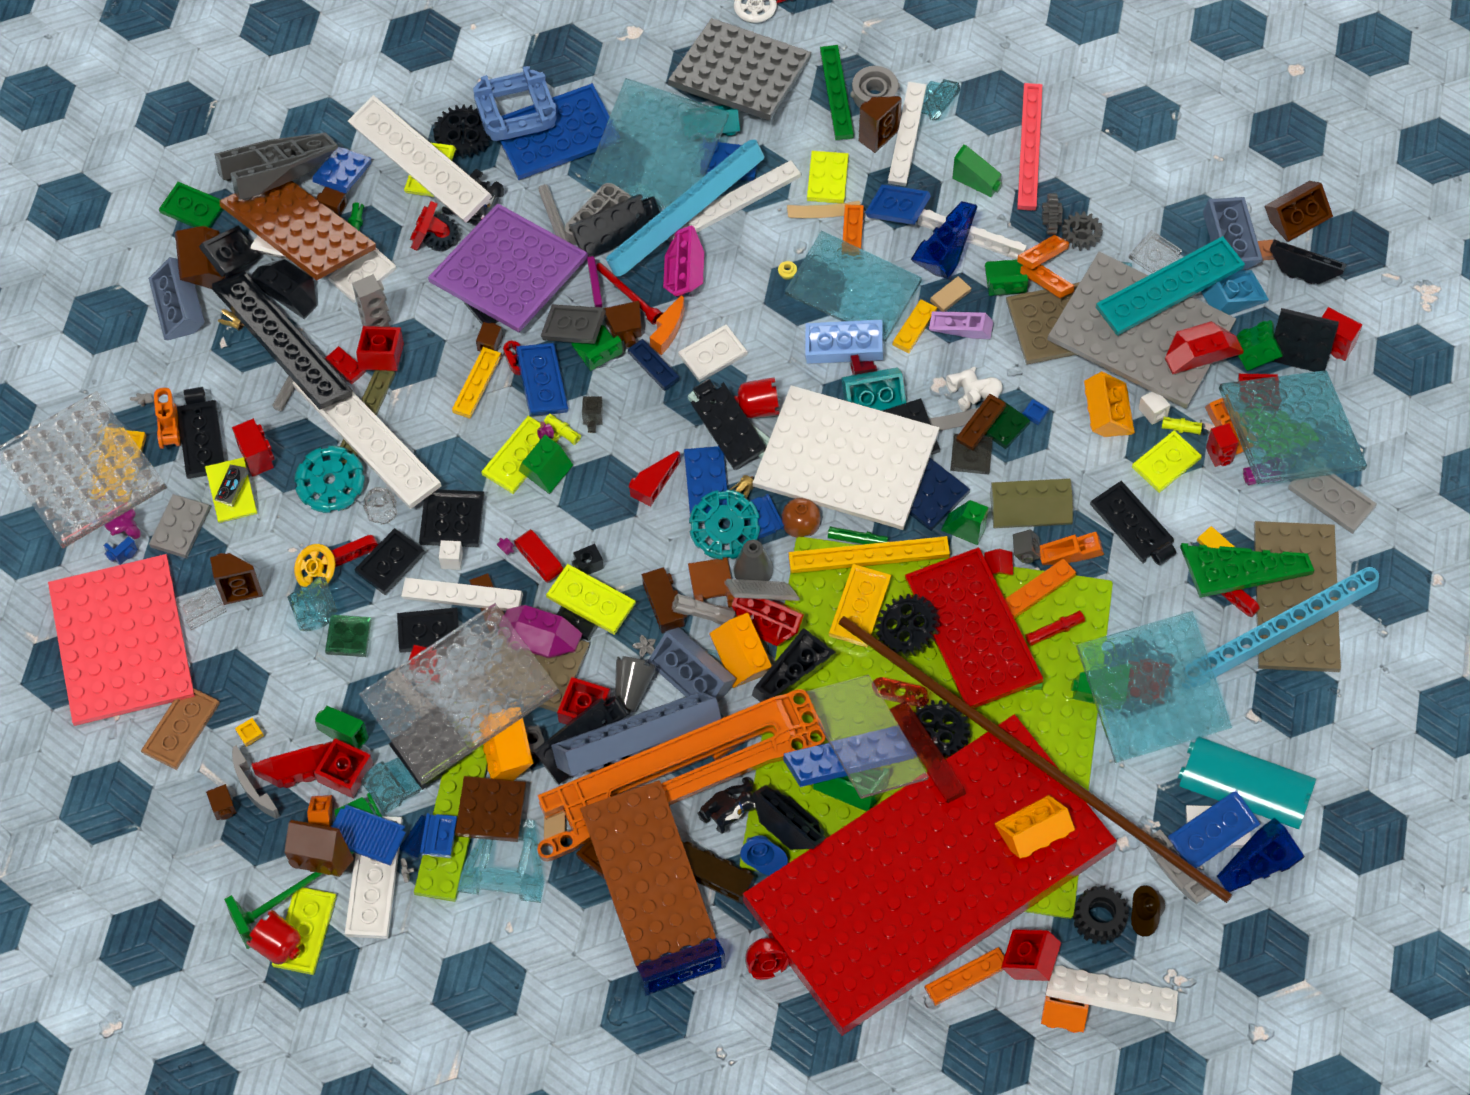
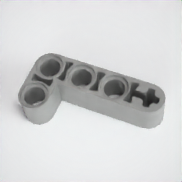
[565,183,631,245]

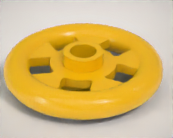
[294,544,335,591]

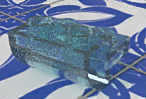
[922,79,960,120]
[287,577,338,631]
[361,758,421,813]

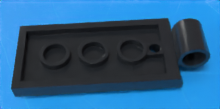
[569,194,660,261]
[691,379,767,470]
[177,386,225,479]
[1090,480,1176,565]
[533,696,628,785]

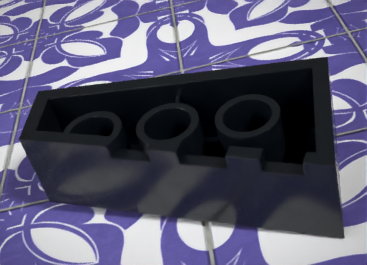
[752,628,836,702]

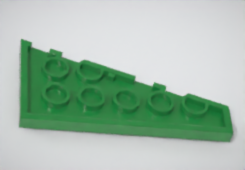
[1180,543,1315,598]

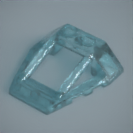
[458,819,544,903]

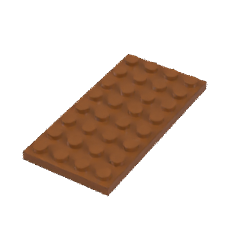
[220,181,376,280]
[580,780,717,969]

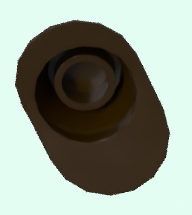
[1131,885,1166,937]

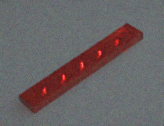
[888,701,966,803]

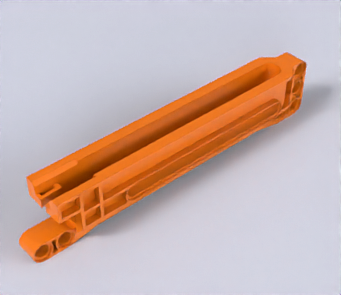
[537,689,826,862]

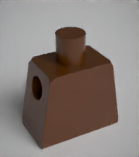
[604,301,642,348]

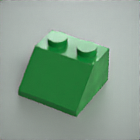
[518,435,573,494]

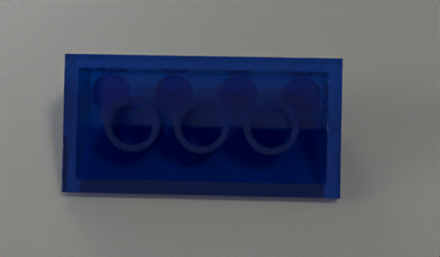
[636,938,726,996]

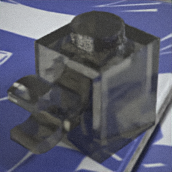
[582,396,603,433]

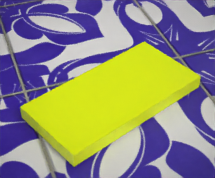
[481,416,560,494]
[546,564,636,635]
[272,887,337,975]

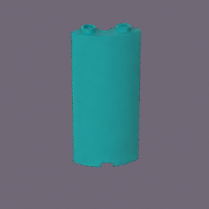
[1178,736,1316,829]

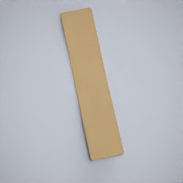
[787,201,860,218]

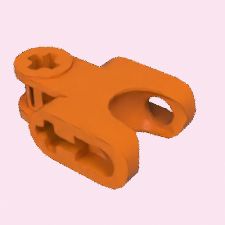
[154,388,180,449]

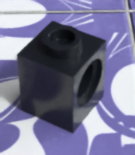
[571,544,604,575]

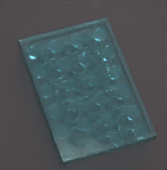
[785,230,922,342]

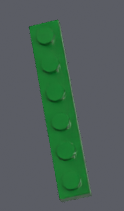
[820,45,854,140]

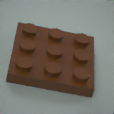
[455,776,526,842]

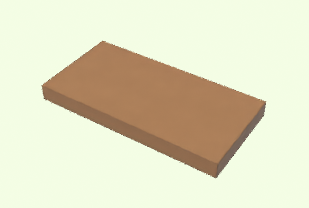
[141,688,220,770]

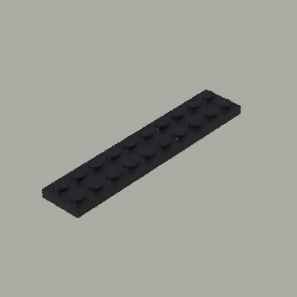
[212,271,353,410]

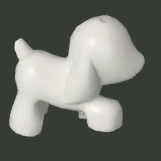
[946,367,1003,412]

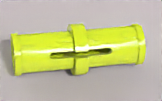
[544,414,581,445]
[1161,416,1202,435]

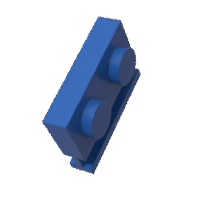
[742,494,784,539]
[420,813,457,858]

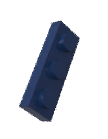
[628,339,679,391]

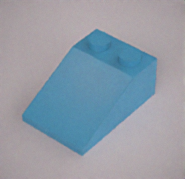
[1201,270,1269,315]

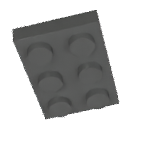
[541,304,606,344]

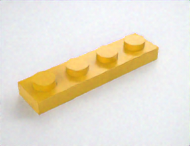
[452,347,501,419]

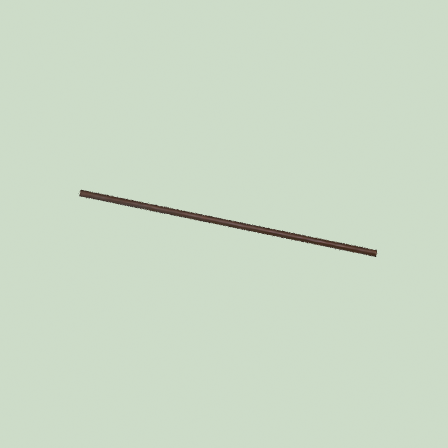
[839,616,1232,903]

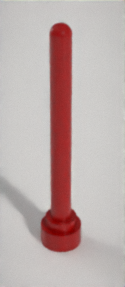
[596,263,663,325]

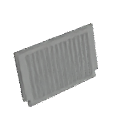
[724,579,800,601]

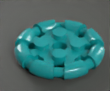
[294,446,365,513]
[689,489,760,560]

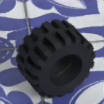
[1073,886,1129,945]

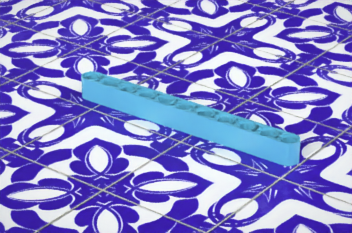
[606,140,764,276]
[1184,567,1379,688]

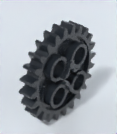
[433,104,492,159]
[875,594,941,658]
[903,700,970,763]

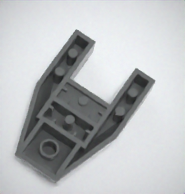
[214,132,338,200]

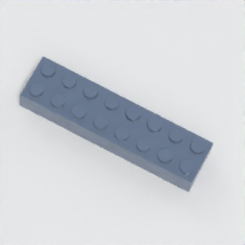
[551,691,721,777]

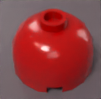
[745,938,789,980]

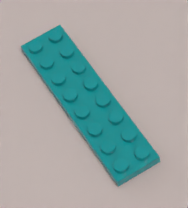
[1096,236,1245,336]

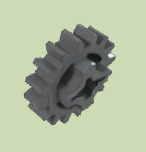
[1042,193,1063,235]
[1061,211,1103,250]

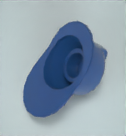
[740,835,788,875]

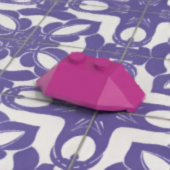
[663,225,704,296]

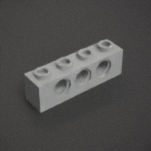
[352,274,391,327]

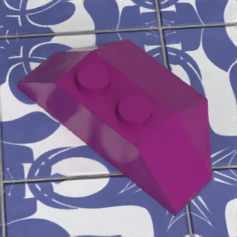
[500,605,582,658]

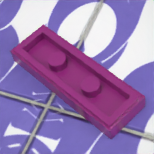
[587,256,603,308]

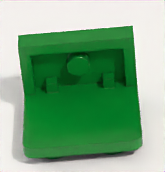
[985,259,1028,296]
[1237,320,1283,371]
[571,325,623,371]

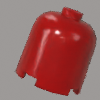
[734,377,780,418]
[246,910,301,964]

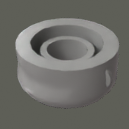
[850,66,900,108]

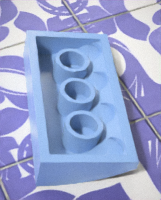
[805,320,883,364]

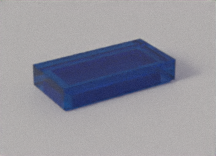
[399,815,426,859]

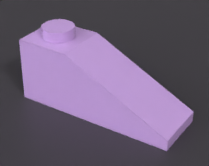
[929,311,993,339]

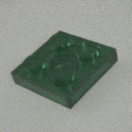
[325,615,372,657]

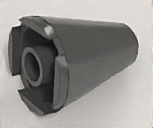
[733,540,773,581]
[615,656,656,715]

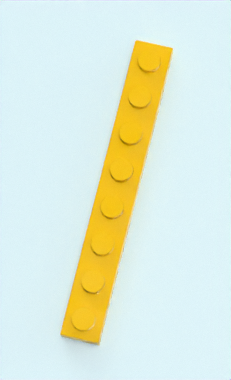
[788,536,950,573]

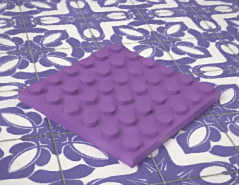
[428,203,588,333]

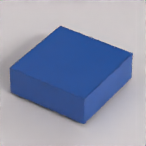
[1022,399,1049,425]

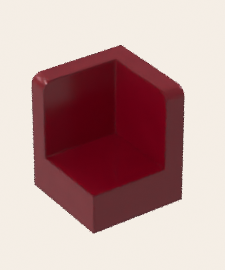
[850,354,877,375]

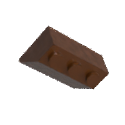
[858,96,902,153]
[1264,181,1333,242]
[175,226,225,289]
[210,553,263,605]
[284,820,354,877]

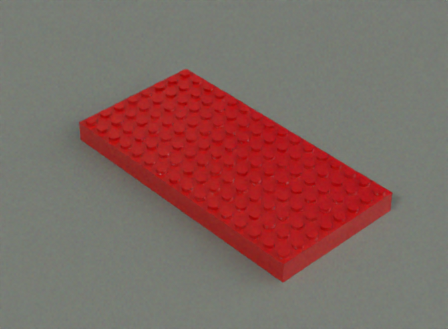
[743,714,1117,1036]

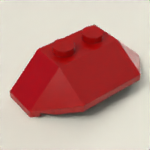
[1165,321,1244,375]
[732,598,804,646]
[251,742,332,788]

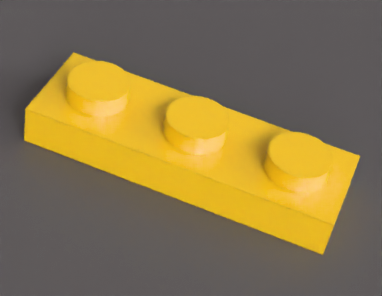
[892,299,937,353]

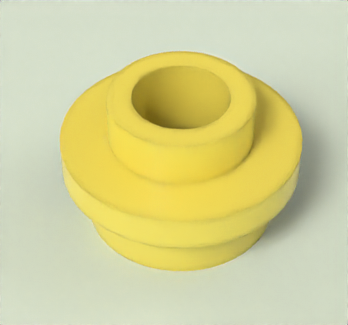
[778,261,797,280]

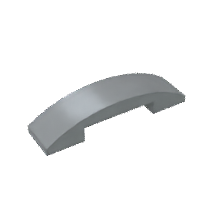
[232,745,280,819]
[1145,830,1213,904]

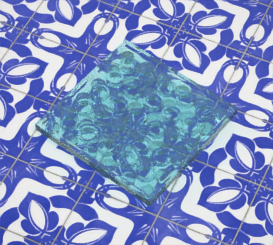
[585,78,729,208]
[1219,370,1367,485]
[1076,611,1232,763]

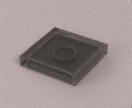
[950,433,993,475]

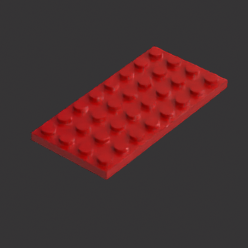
[905,547,1043,709]

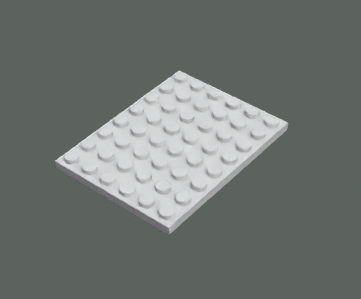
[753,385,939,530]

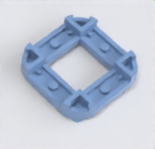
[473,66,556,141]

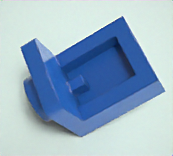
[103,536,138,565]

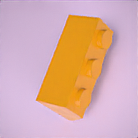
[1084,371,1135,437]
[709,613,772,688]
[479,708,533,781]
[995,795,1075,858]

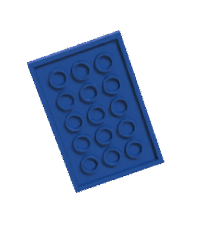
[499,83,621,180]

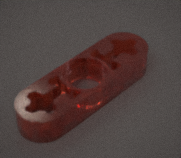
[871,677,929,707]

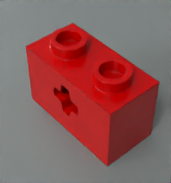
[1206,423,1239,467]

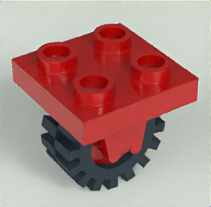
[410,201,458,251]

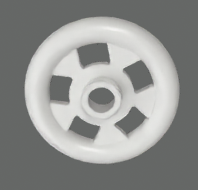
[734,0,777,23]

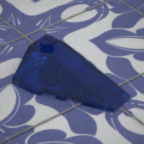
[911,201,978,279]
[1216,818,1305,892]

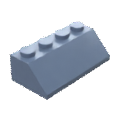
[1203,197,1263,270]
[148,257,205,341]
[647,627,737,703]

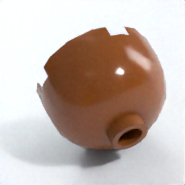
[781,498,821,538]

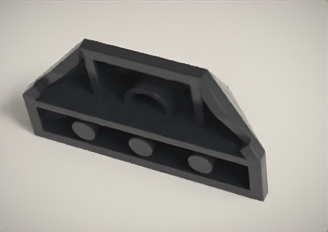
[1270,239,1347,285]
[250,259,317,320]
[752,785,827,850]

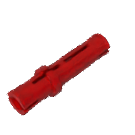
[1025,610,1085,646]

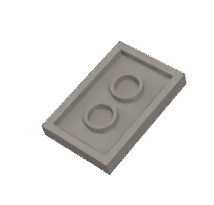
[149,494,210,559]

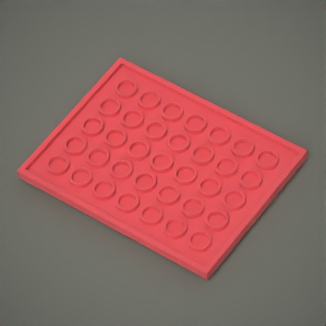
[48,554,195,726]

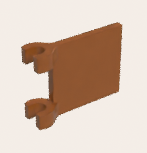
[688,558,734,608]

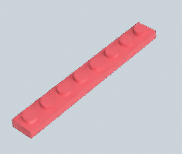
[1017,83,1042,211]

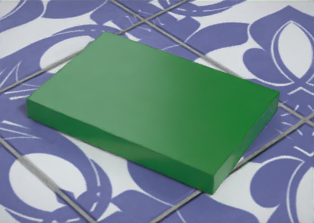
[159,182,224,228]

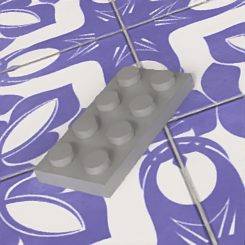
[1288,459,1377,534]

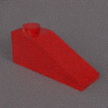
[629,451,681,507]

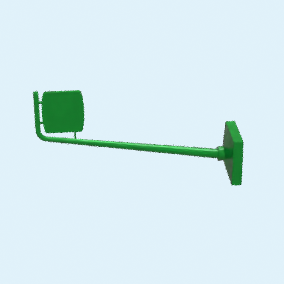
[224,793,383,949]

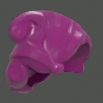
[104,507,141,539]

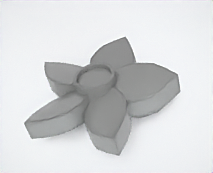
[130,393,153,407]
[632,635,656,658]
[401,858,414,883]

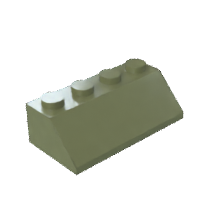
[990,478,1073,528]

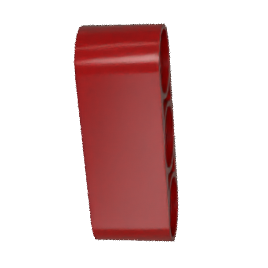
[514,529,564,583]

